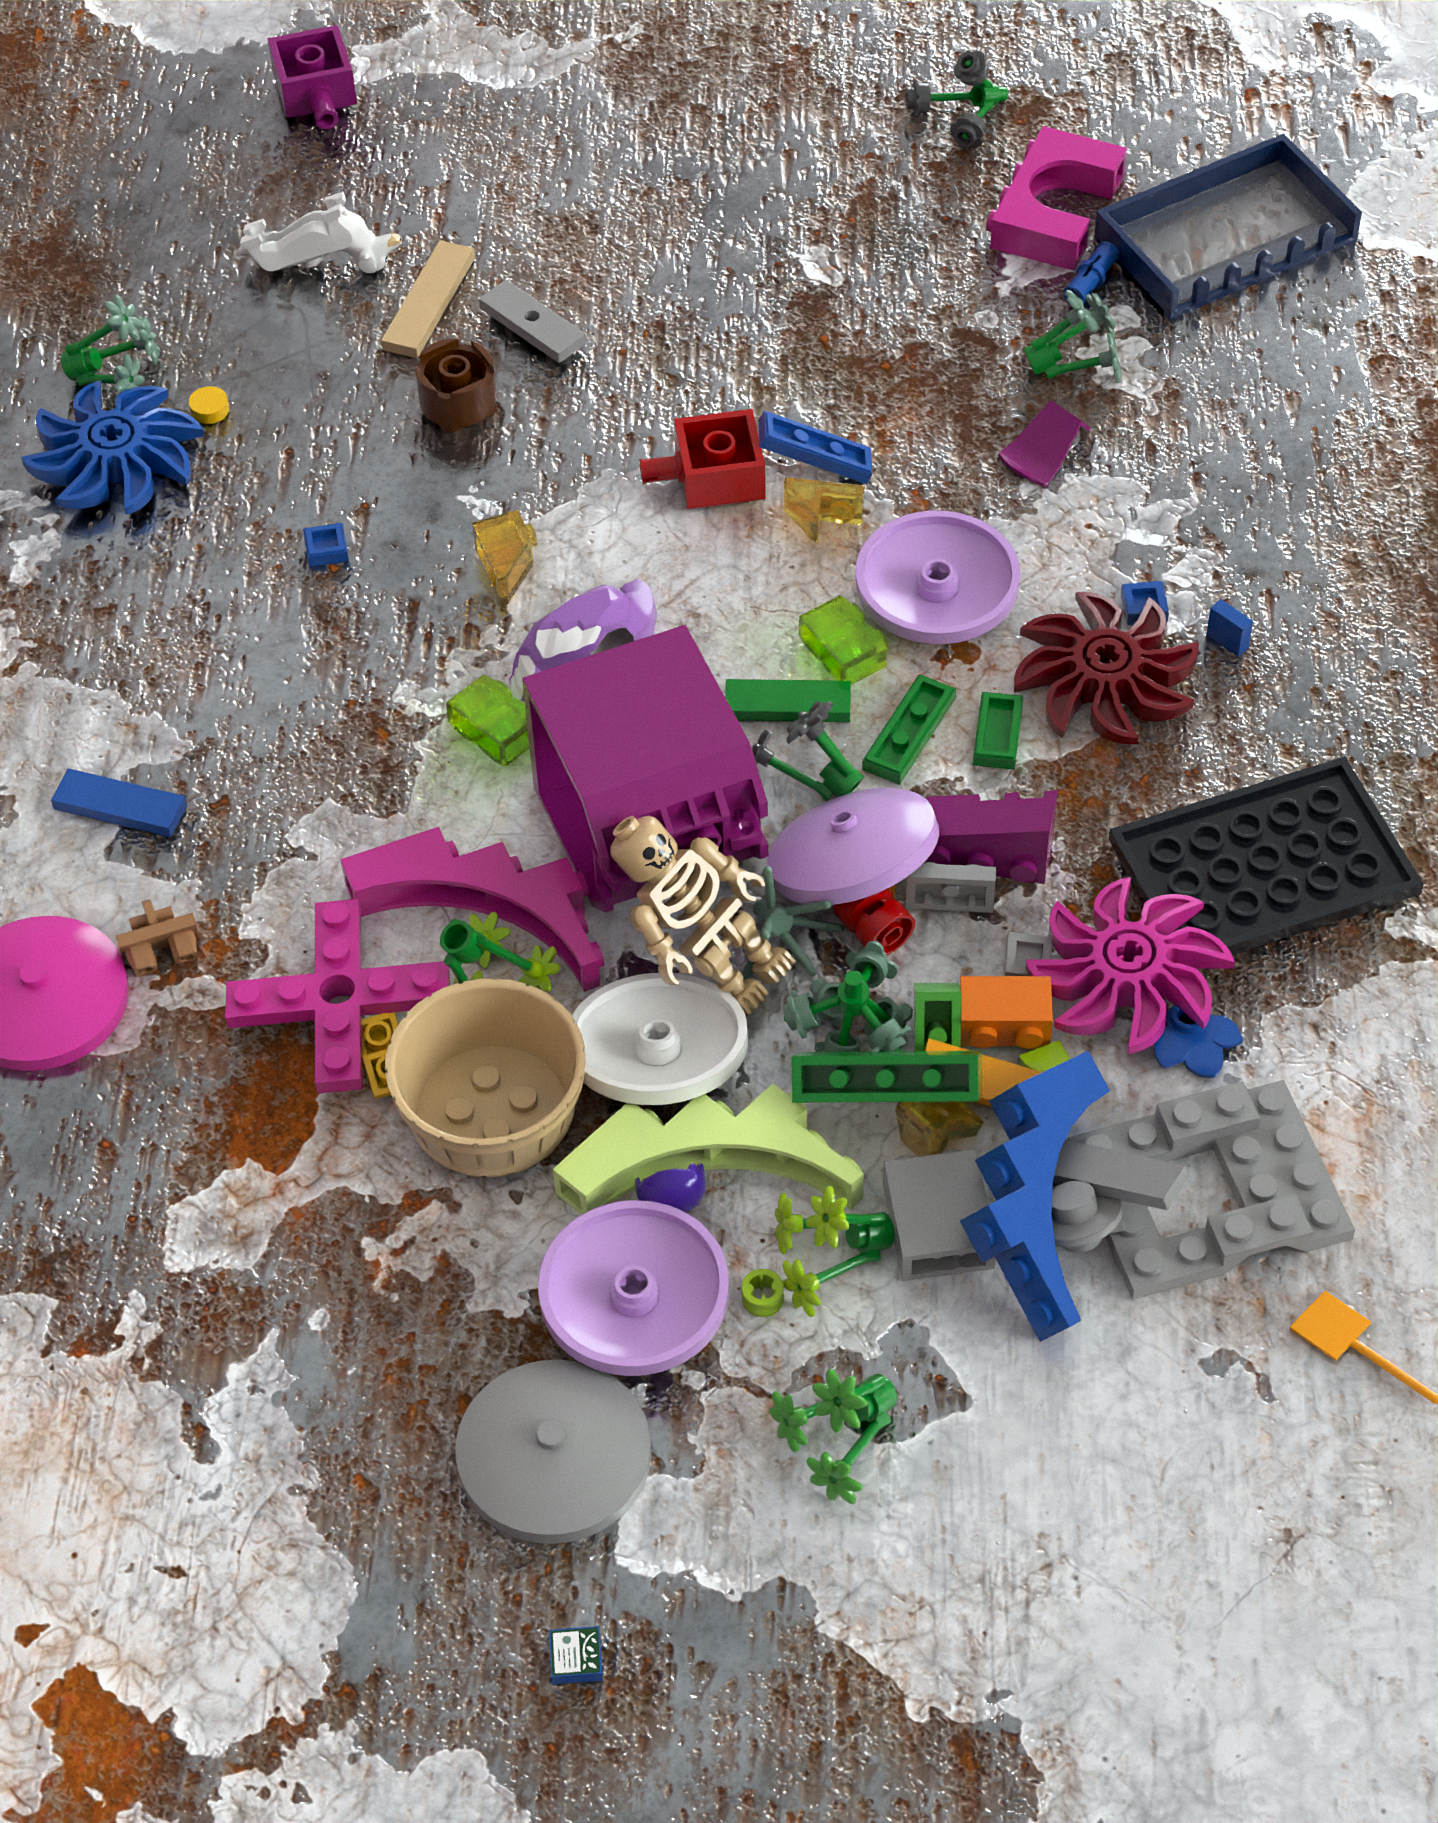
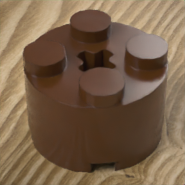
[415,339,497,432]

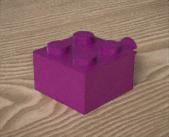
[267,25,357,129]

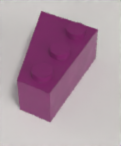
[924,790,1058,884]

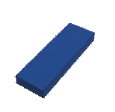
[758,411,873,484]
[51,768,187,838]

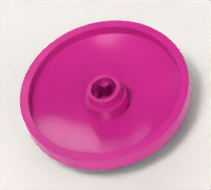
[0,916,129,1071]

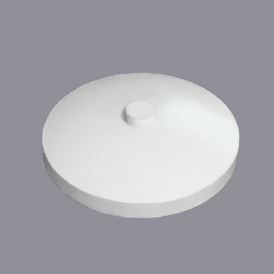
[572,973,748,1105]

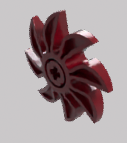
[1014,592,1199,744]

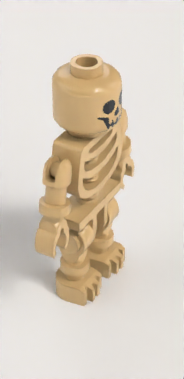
[610,816,796,1015]

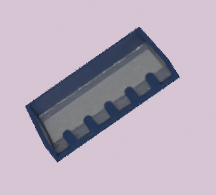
[1094,133,1362,320]

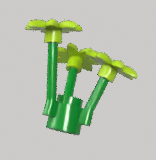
[440,912,561,992]
[774,1186,894,1317]

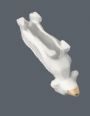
[237,191,403,273]

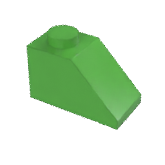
[914,983,961,1051]

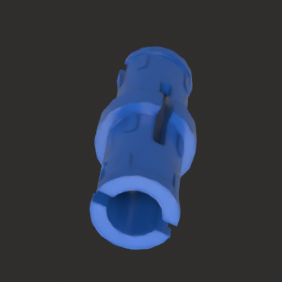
[1063,241,1119,305]

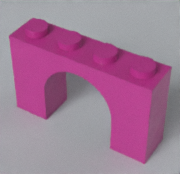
[986,126,1127,271]

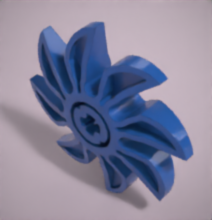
[21,380,204,515]

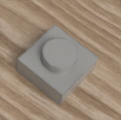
[1003,931,1052,976]

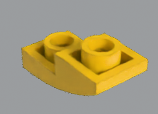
[362,1012,398,1100]

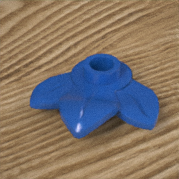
[1154,1004,1243,1078]

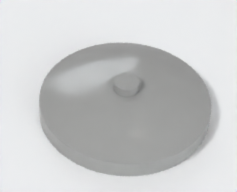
[455,1359,651,1544]

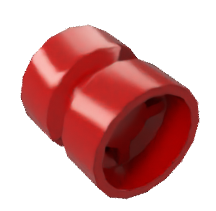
[834,889,916,956]

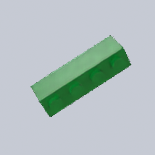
[791,1051,982,1103]

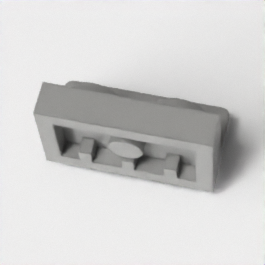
[906,862,996,913]

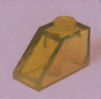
[472,509,537,606]

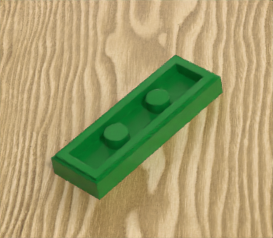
[862,674,956,785]
[725,679,851,722]

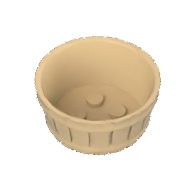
[385,978,585,1178]

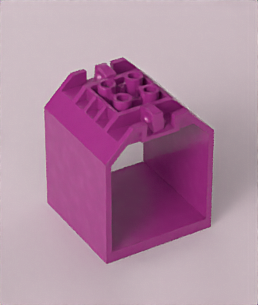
[522,624,769,913]

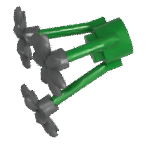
[752,701,864,801]

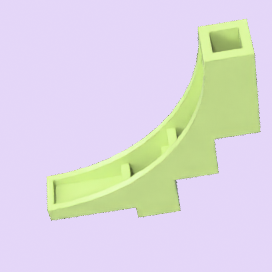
[553,1083,864,1215]

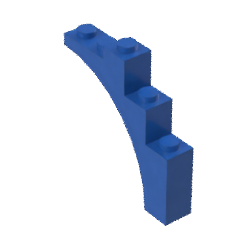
[960,1051,1110,1342]

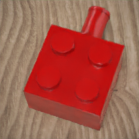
[639,409,766,509]

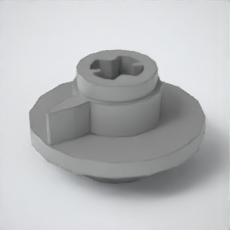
[1051,1181,1125,1253]

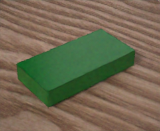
[973,692,1023,770]

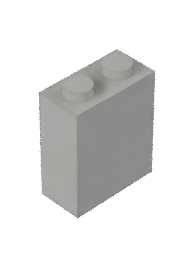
[883,1149,996,1281]

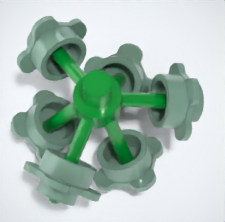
[783,941,913,1052]

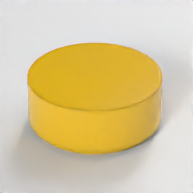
[189,386,229,424]

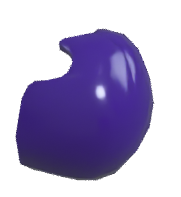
[635,1163,706,1213]

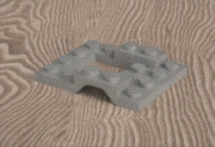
[1068,1080,1355,1300]

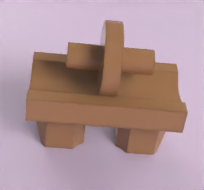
[116,899,198,977]

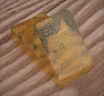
[784,477,865,542]
[895,1102,984,1157]

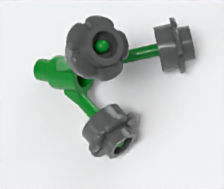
[905,50,1009,148]

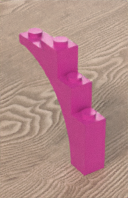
[340,826,605,992]

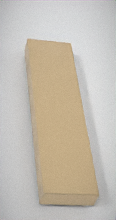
[381,240,475,359]

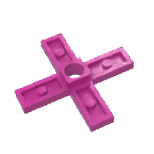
[225,899,451,1094]

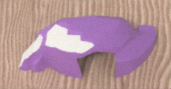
[509,578,657,711]

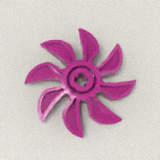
[1026,877,1234,1054]

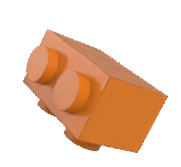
[960,976,1053,1049]

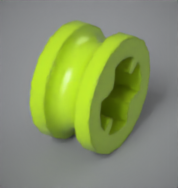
[741,1269,784,1317]

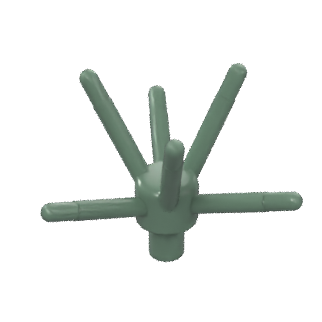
[741,866,844,980]

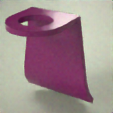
[998,400,1092,487]

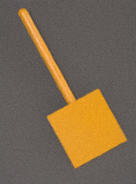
[1290,1290,1438,1404]

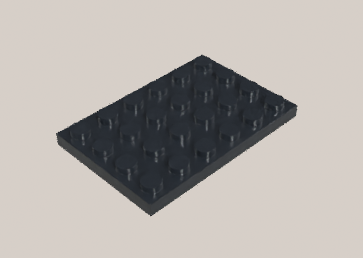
[1109,756,1424,955]

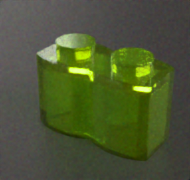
[798,595,889,685]
[446,675,529,767]

